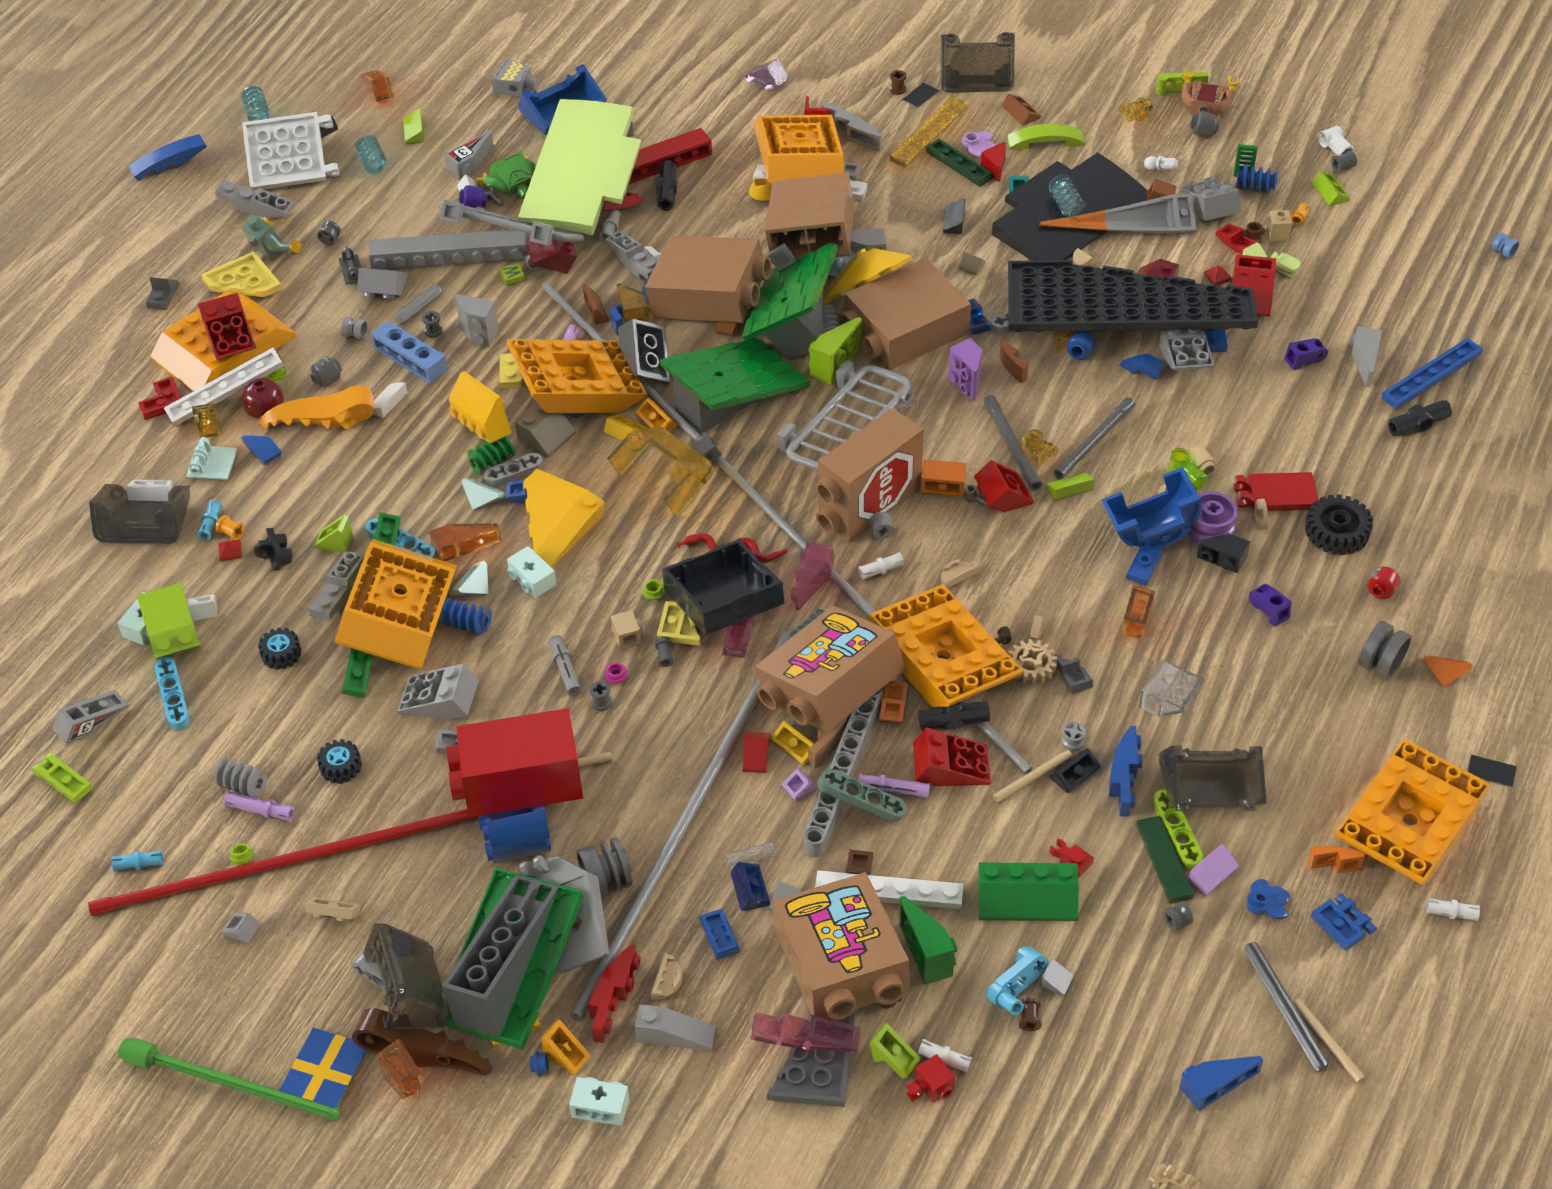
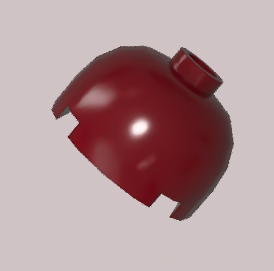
[242,378,284,419]

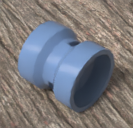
[1491,232,1520,259]

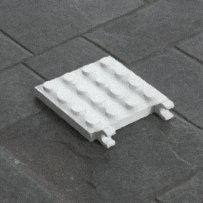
[242,112,340,191]

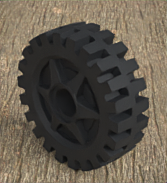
[1305,494,1373,555]

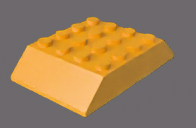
[150,291,297,392]

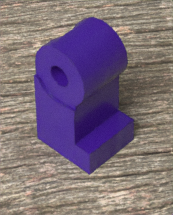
[1284,338,1328,370]
[1249,584,1292,627]

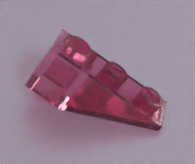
[791,543,835,610]

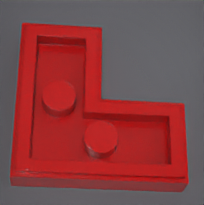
[138,377,181,420]

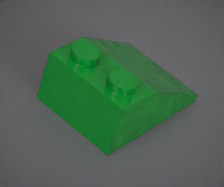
[899,896,957,985]

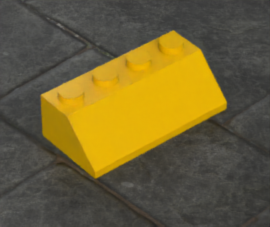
[449,371,512,443]

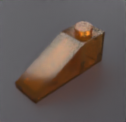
[361,69,394,104]
[429,523,501,562]

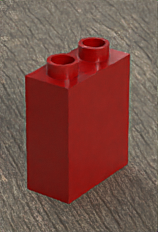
[446,708,584,817]

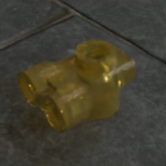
[1119,98,1153,122]
[1021,429,1058,464]

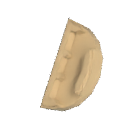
[941,559,981,589]
[651,953,683,1000]

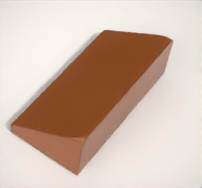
[1002,94,1041,125]
[583,284,609,325]

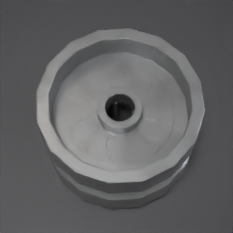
[1358,621,1412,680]

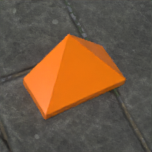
[1422,654,1472,687]

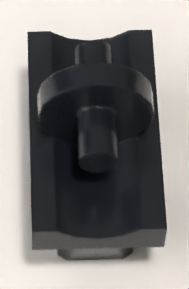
[254,528,293,571]

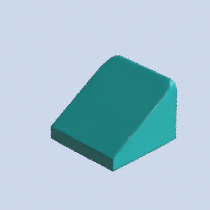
[1009,176,1029,193]

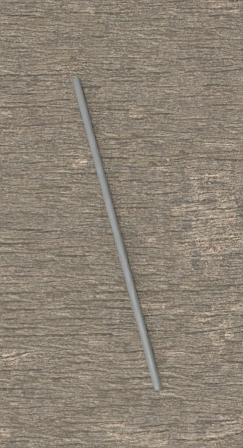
[570,631,793,1021]

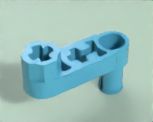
[986,946,1048,1016]

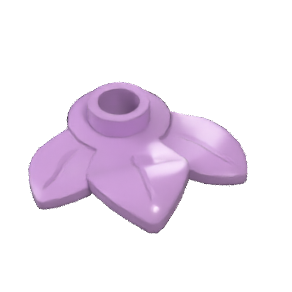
[962,132,995,157]

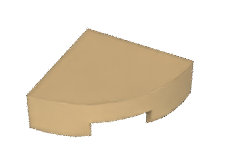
[1073,248,1092,266]
[1254,499,1268,530]
[1030,615,1047,639]

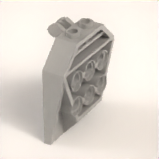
[519,855,609,978]

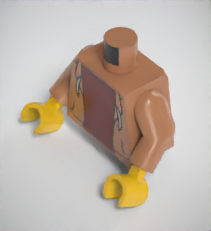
[1182,68,1240,116]

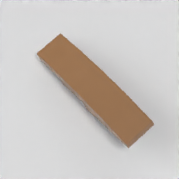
[808,714,851,768]

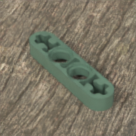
[818,769,907,822]

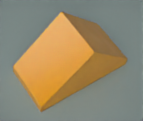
[541,1019,591,1075]

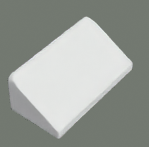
[373,382,407,419]
[126,480,174,502]
[186,594,218,621]

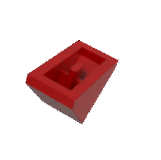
[980,142,1006,182]
[743,731,771,773]

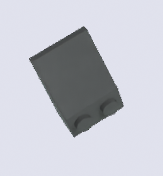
[618,319,670,384]

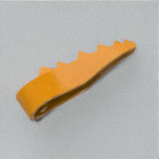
[260,385,374,430]

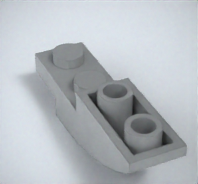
[215,179,294,218]
[606,231,657,280]
[309,551,365,620]

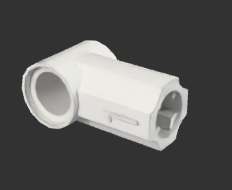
[1318,126,1354,156]

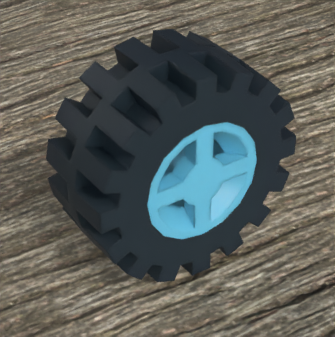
[258,627,301,670]
[317,739,362,784]

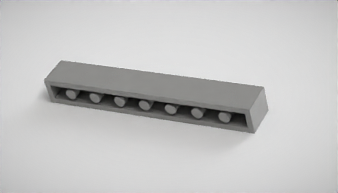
[369,230,528,269]

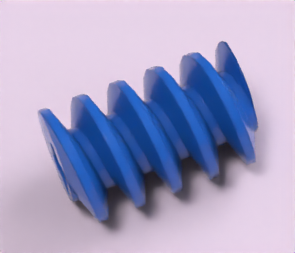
[1236,164,1278,193]
[441,598,492,635]

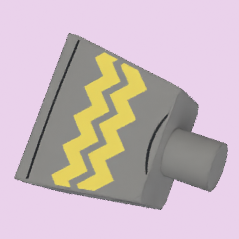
[492,58,538,96]

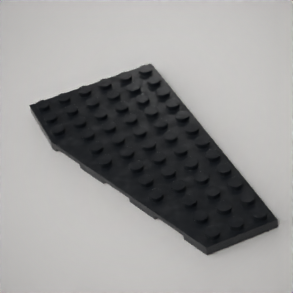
[1008,260,1258,332]

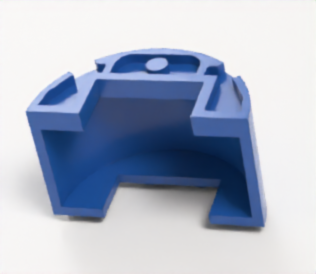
[1101,467,1201,550]
[478,806,551,864]

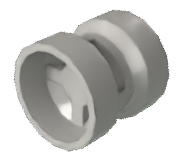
[341,317,368,340]

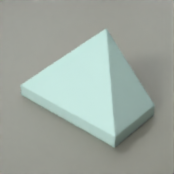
[462,479,506,510]
[448,561,489,597]

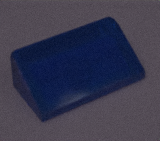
[731,862,770,911]

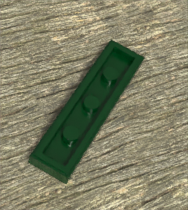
[926,139,993,187]
[1136,815,1194,904]

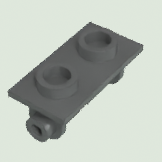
[338,247,362,285]

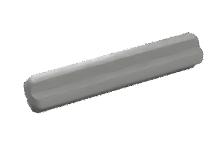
[394,284,442,324]

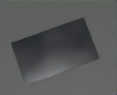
[902,83,939,107]
[1468,754,1516,786]

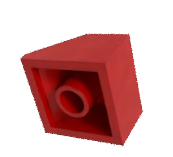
[974,460,1034,512]

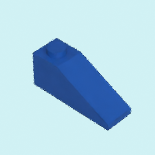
[1179,1056,1263,1111]

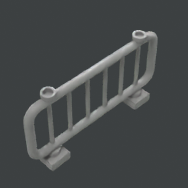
[439,200,584,245]
[777,361,912,471]

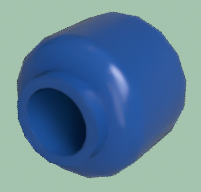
[1066,330,1096,360]

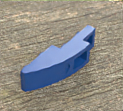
[1109,726,1142,817]

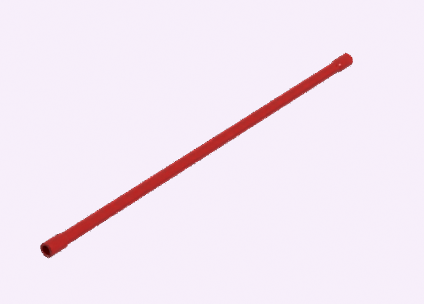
[88,809,483,916]

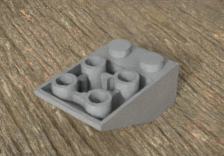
[1179,177,1241,221]
[1159,329,1215,371]
[397,663,479,720]

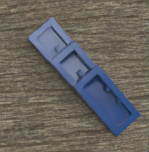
[129,134,207,181]

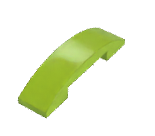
[1007,124,1085,150]

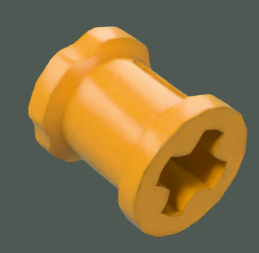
[216,515,245,540]

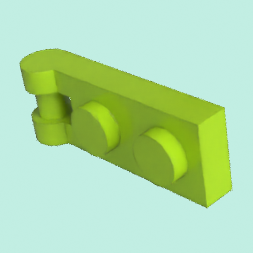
[1155,72,1209,95]
[31,753,93,804]

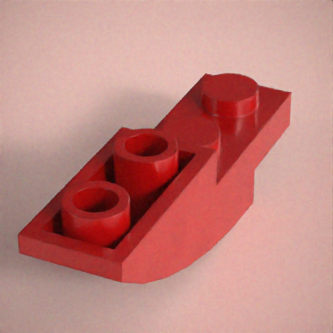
[588,944,641,1043]

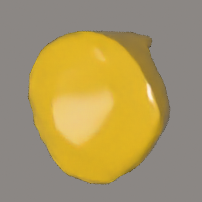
[749,178,772,201]

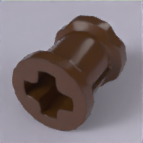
[890,70,906,95]
[1019,997,1042,1031]

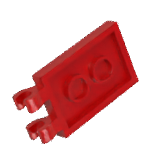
[1233,472,1319,511]

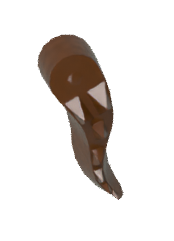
[352,1008,492,1076]

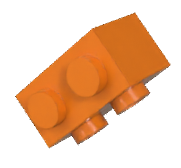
[921,459,967,497]

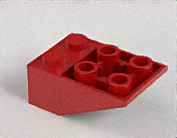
[1232,254,1276,317]
[198,293,257,360]
[913,727,991,786]

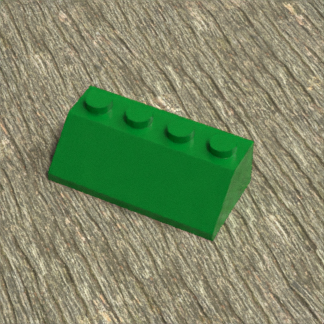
[977,862,1079,921]

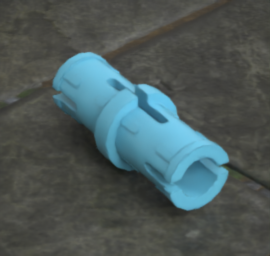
[197,500,222,541]
[112,850,164,872]

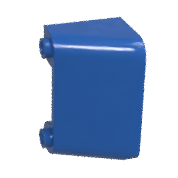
[518,64,607,135]

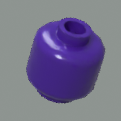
[459,185,487,208]

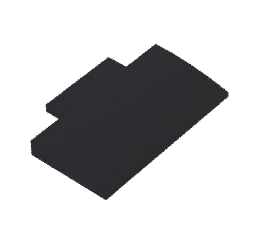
[992,152,1148,260]

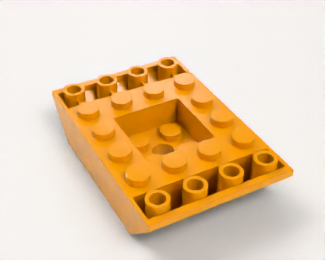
[754,115,844,186]
[506,339,647,413]
[334,539,457,670]
[869,584,1023,707]
[1334,738,1491,885]

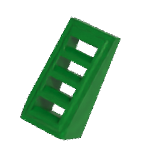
[1233,144,1258,177]

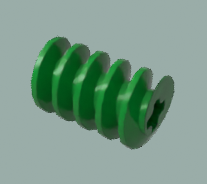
[468,436,516,475]

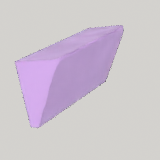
[1188,844,1239,896]

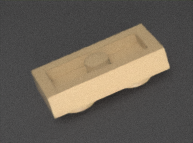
[304,897,361,922]

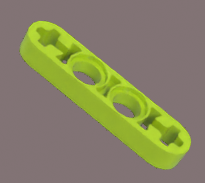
[1153,789,1203,871]

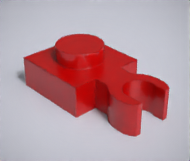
[1050,839,1094,878]

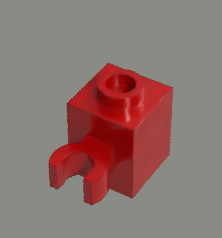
[906,1054,955,1103]

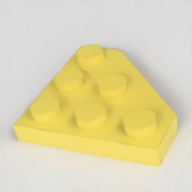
[201,252,282,297]

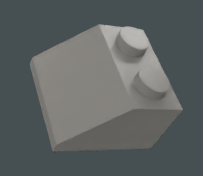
[357,268,408,299]
[455,294,499,347]

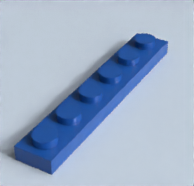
[1381,338,1483,410]

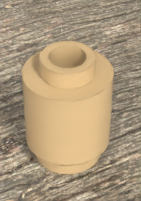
[1186,446,1216,477]

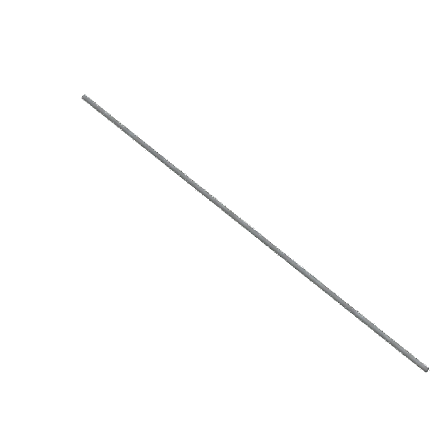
[542,282,1032,774]

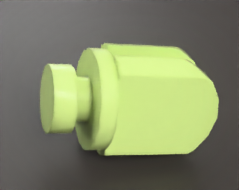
[1271,252,1300,278]

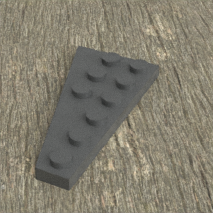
[767,1010,856,1107]

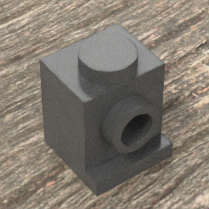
[686,431,722,469]

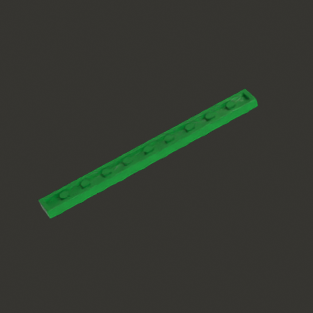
[342,512,401,698]

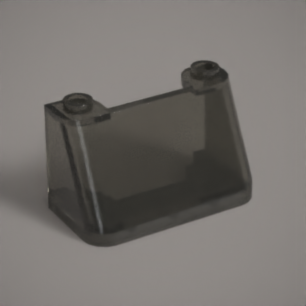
[940,32,1015,93]
[89,484,190,544]
[1158,746,1267,811]
[363,923,451,1029]

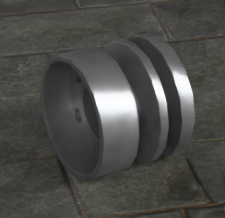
[576,837,633,896]

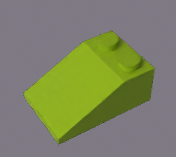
[809,317,862,385]
[136,583,201,660]

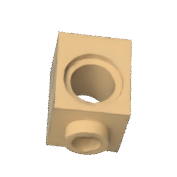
[1266,210,1292,242]

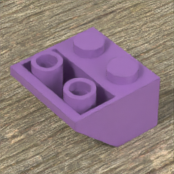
[948,338,982,401]

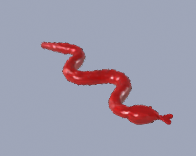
[675,533,788,562]

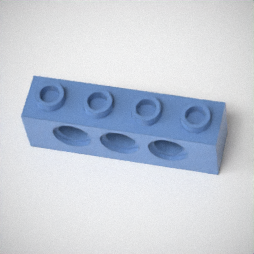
[371,321,448,384]

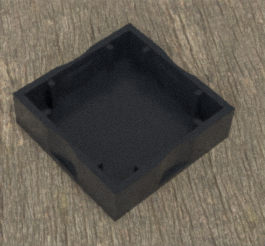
[662,539,784,635]

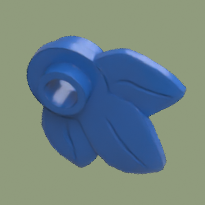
[1246,879,1290,919]

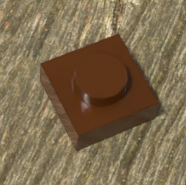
[846,849,874,875]

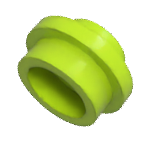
[642,579,665,600]
[229,843,254,865]

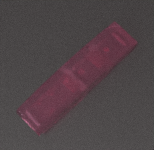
[722,615,756,658]
[751,1012,860,1052]

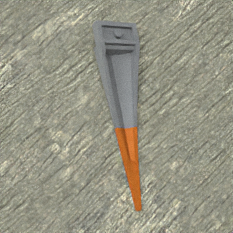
[1038,194,1197,235]

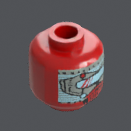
[1367,566,1401,600]

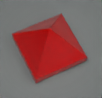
[1204,265,1231,285]
[219,540,242,561]

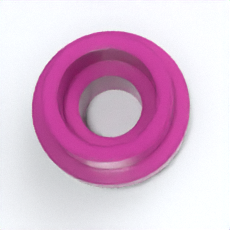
[605,662,627,684]

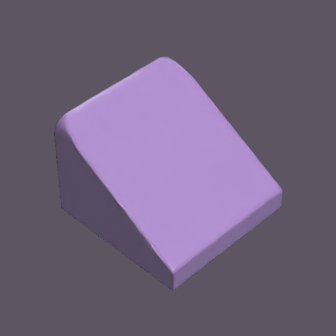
[781,768,818,801]

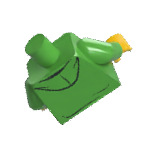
[476,151,535,199]

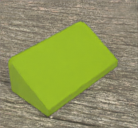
[403,108,424,144]
[1312,171,1351,205]
[1046,473,1095,500]

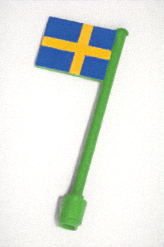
[118,1027,367,1122]

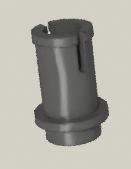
[655,637,674,667]

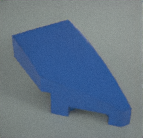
[610,304,623,335]
[1119,353,1165,380]
[241,435,281,465]

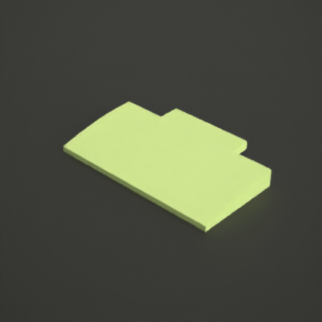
[518,99,641,235]

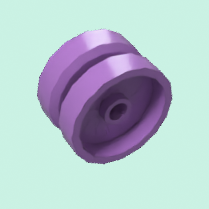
[1188,492,1237,544]

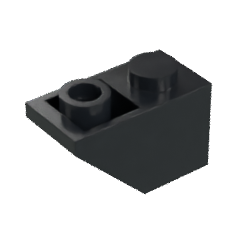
[1197,534,1250,573]

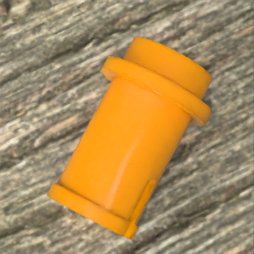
[1291,203,1310,226]

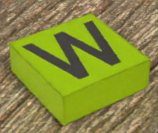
[500,263,525,285]

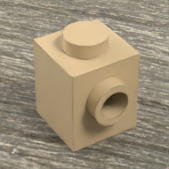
[611,610,642,650]

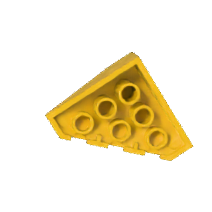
[823,248,913,305]
[523,469,605,568]

